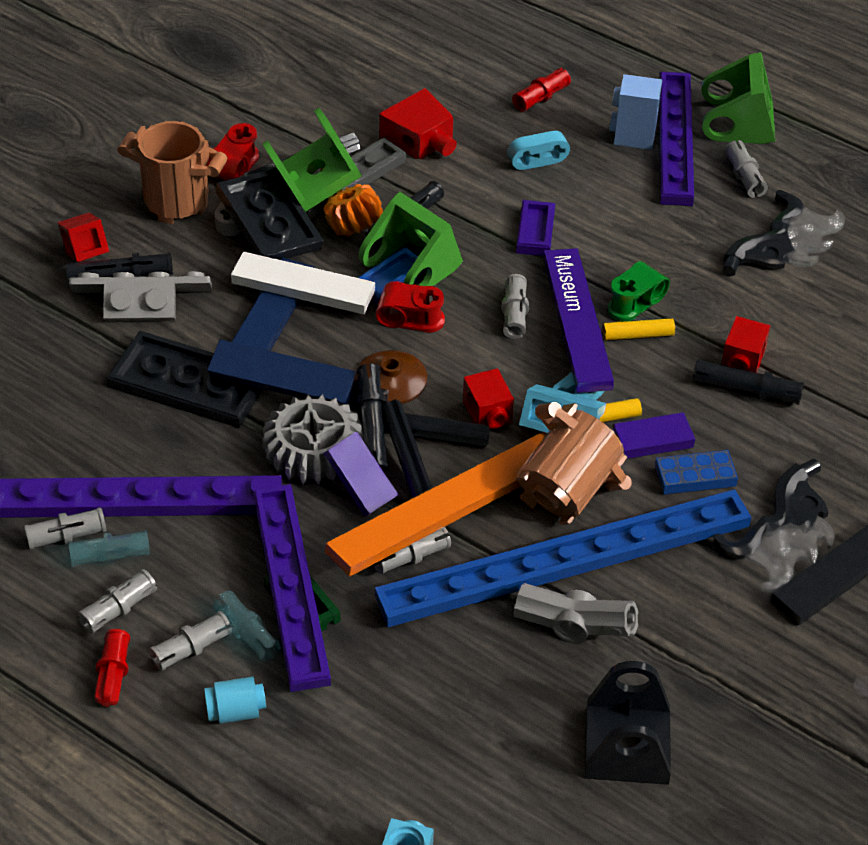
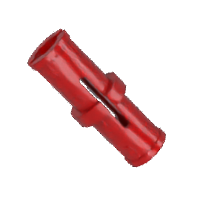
[512,67,571,112]

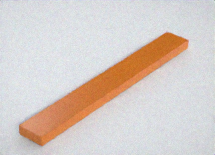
[325,432,547,577]

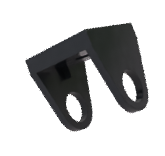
[584,661,671,785]

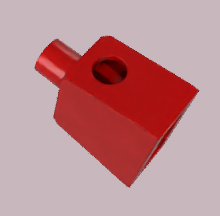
[379,88,457,159]

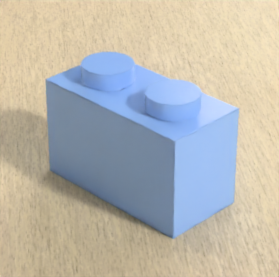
[609,74,662,150]

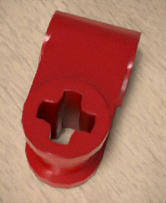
[206,123,259,181]
[375,281,445,333]

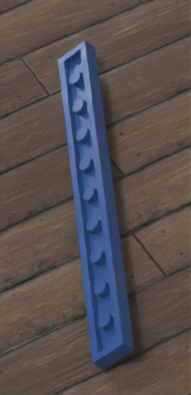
[375,489,751,627]

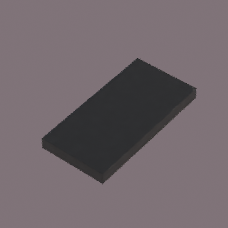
[107,331,263,428]

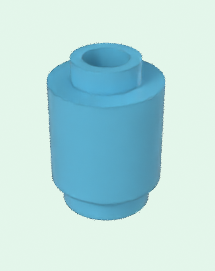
[204,676,266,724]

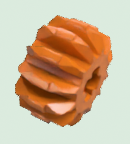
[323,184,383,236]

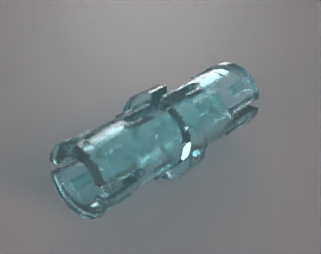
[68,530,150,567]
[213,590,281,662]

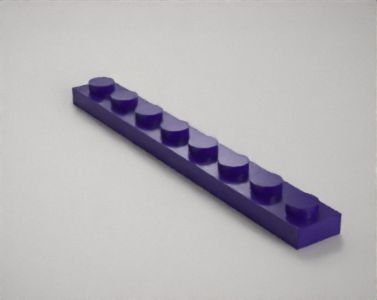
[0,476,282,518]

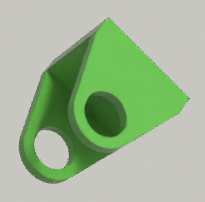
[701,52,776,144]
[262,107,362,212]
[359,192,463,286]

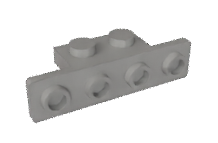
[69,271,212,322]

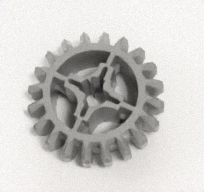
[262,394,363,485]

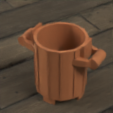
[117,121,227,224]
[515,402,632,525]

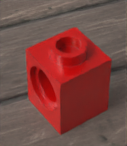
[57,212,110,262]
[721,316,771,373]
[463,368,514,429]

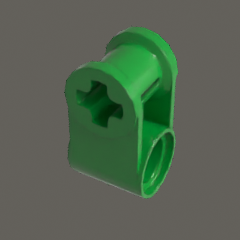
[607,261,670,322]

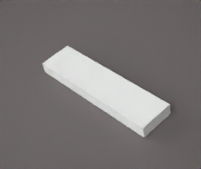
[231,252,375,314]

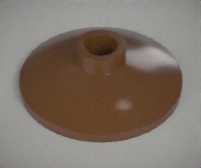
[356,350,427,404]

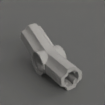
[513,583,638,644]

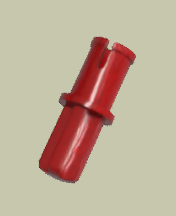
[94,629,131,708]

